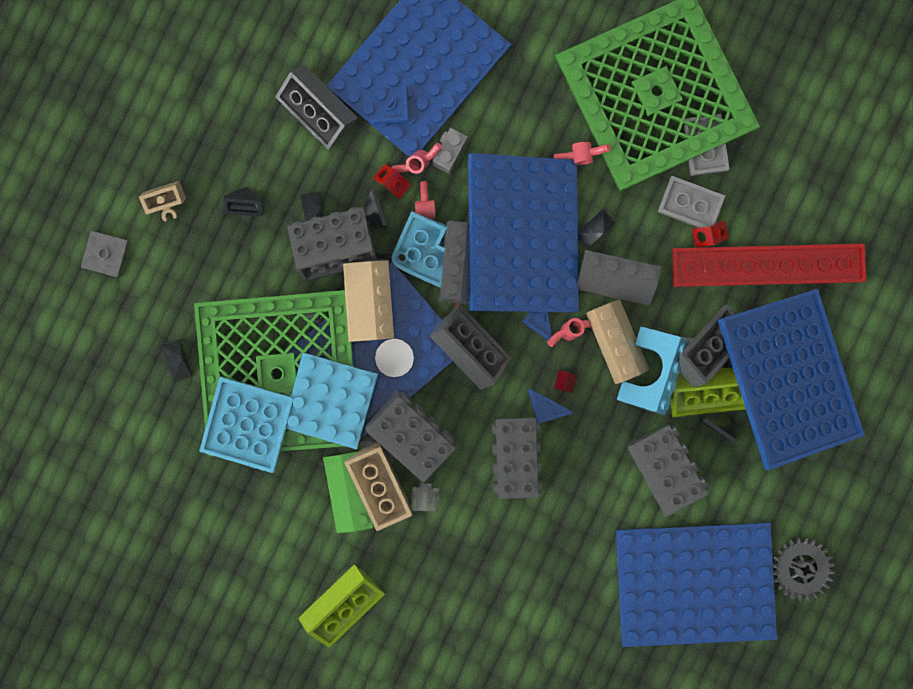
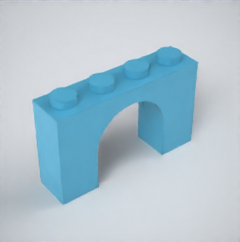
[617,327,689,415]

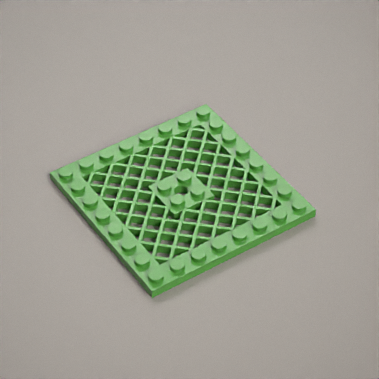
[555,0,760,192]
[194,290,361,457]

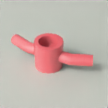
[554,142,611,165]
[392,143,442,174]
[415,181,436,219]
[547,318,591,347]

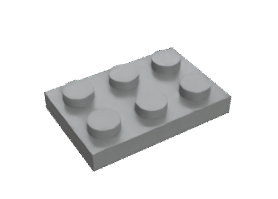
[683,114,730,176]
[657,176,725,228]

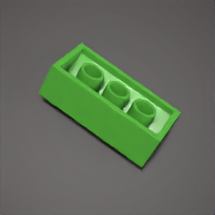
[323,451,374,533]

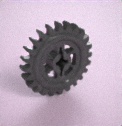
[772,537,835,601]

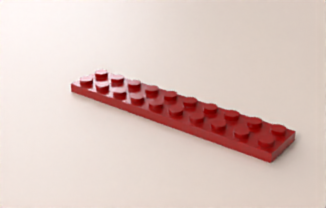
[672,244,866,287]

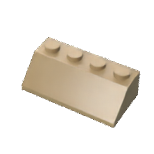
[343,261,394,342]
[586,299,649,384]
[344,442,412,531]

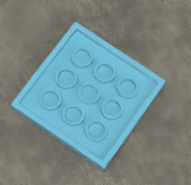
[286,353,378,449]
[199,377,294,473]

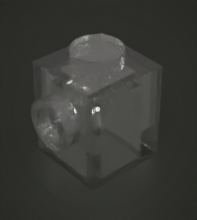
[411,483,439,512]

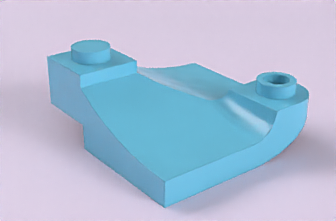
[392,211,446,287]

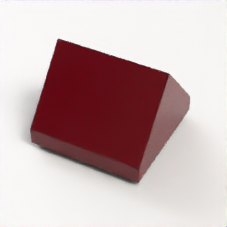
[554,370,577,393]

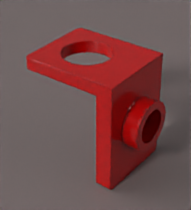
[373,164,411,199]
[692,220,729,247]

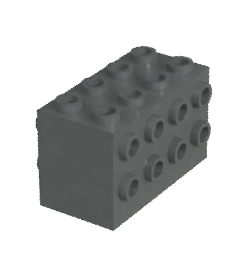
[287,207,378,281]
[365,389,456,483]
[492,417,542,499]
[626,423,708,517]

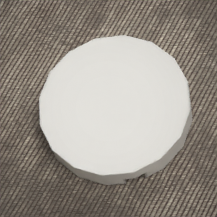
[375,339,414,377]

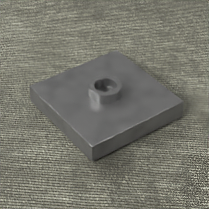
[81,231,129,278]

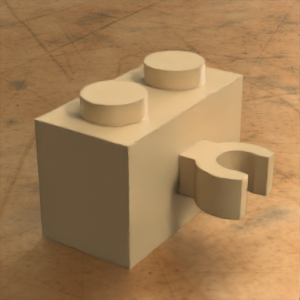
[139,181,186,221]

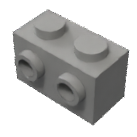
[433,128,468,174]

